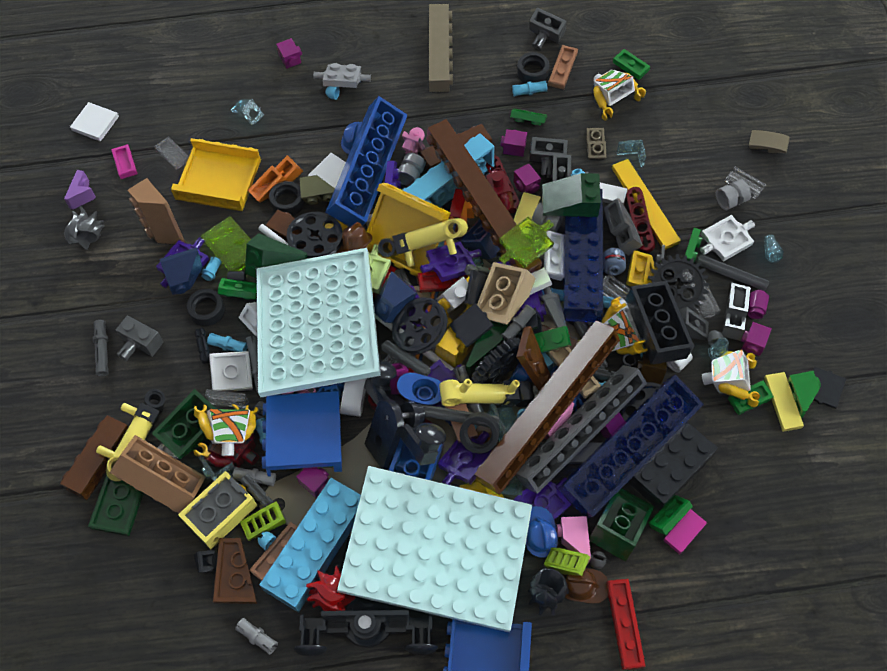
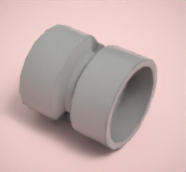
[398,153,426,186]
[716,179,751,210]
[531,203,563,232]

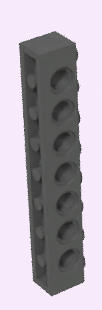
[516,365,647,494]

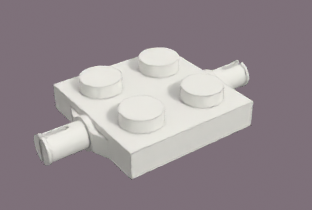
[700,215,755,262]

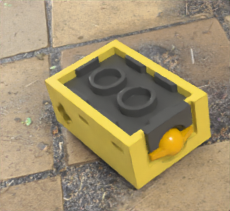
[178,471,257,549]

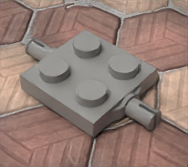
[313,63,371,88]

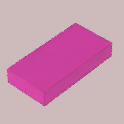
[111,144,138,179]
[663,509,707,554]

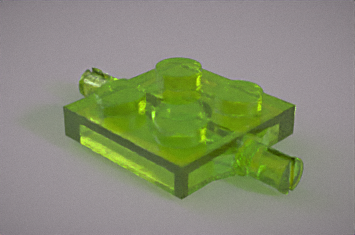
[499,216,554,268]

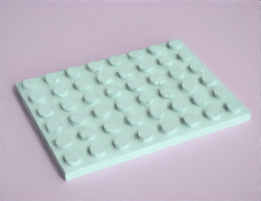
[257,248,381,397]
[337,466,532,632]

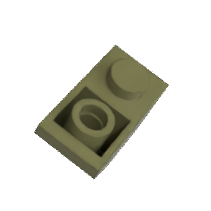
[300,175,335,205]

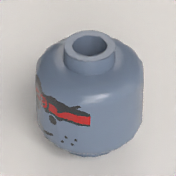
[602,248,626,275]

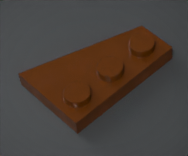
[516,326,551,391]
[213,538,257,604]

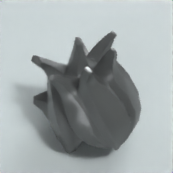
[64,206,105,250]

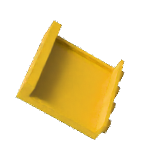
[171,138,261,211]
[366,183,451,276]

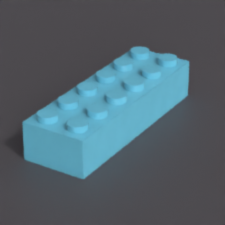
[402,133,494,207]
[259,478,361,613]

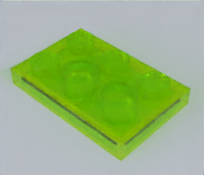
[201,216,251,271]

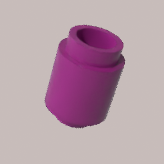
[748,290,769,319]

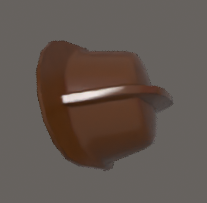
[336,222,373,253]
[562,567,608,604]

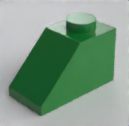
[788,371,821,418]

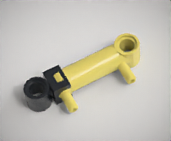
[378,218,468,267]
[439,379,535,407]
[96,389,165,481]

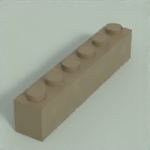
[429,4,453,92]

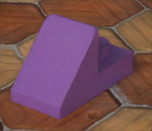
[64,170,96,209]

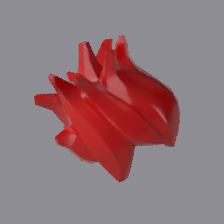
[306,566,356,611]

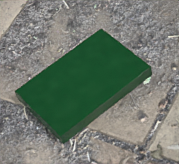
[88,474,144,536]

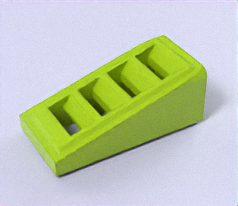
[240,501,287,541]
[544,548,590,576]

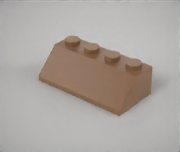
[128,178,186,244]
[110,435,206,513]

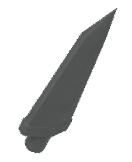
[541,286,567,328]

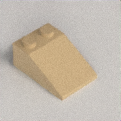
[477,262,536,325]

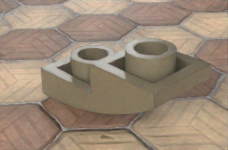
[586,128,606,159]
[749,130,790,153]

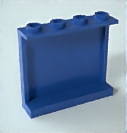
[262,391,342,476]
[443,619,532,671]

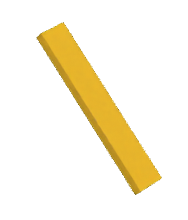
[612,159,681,250]

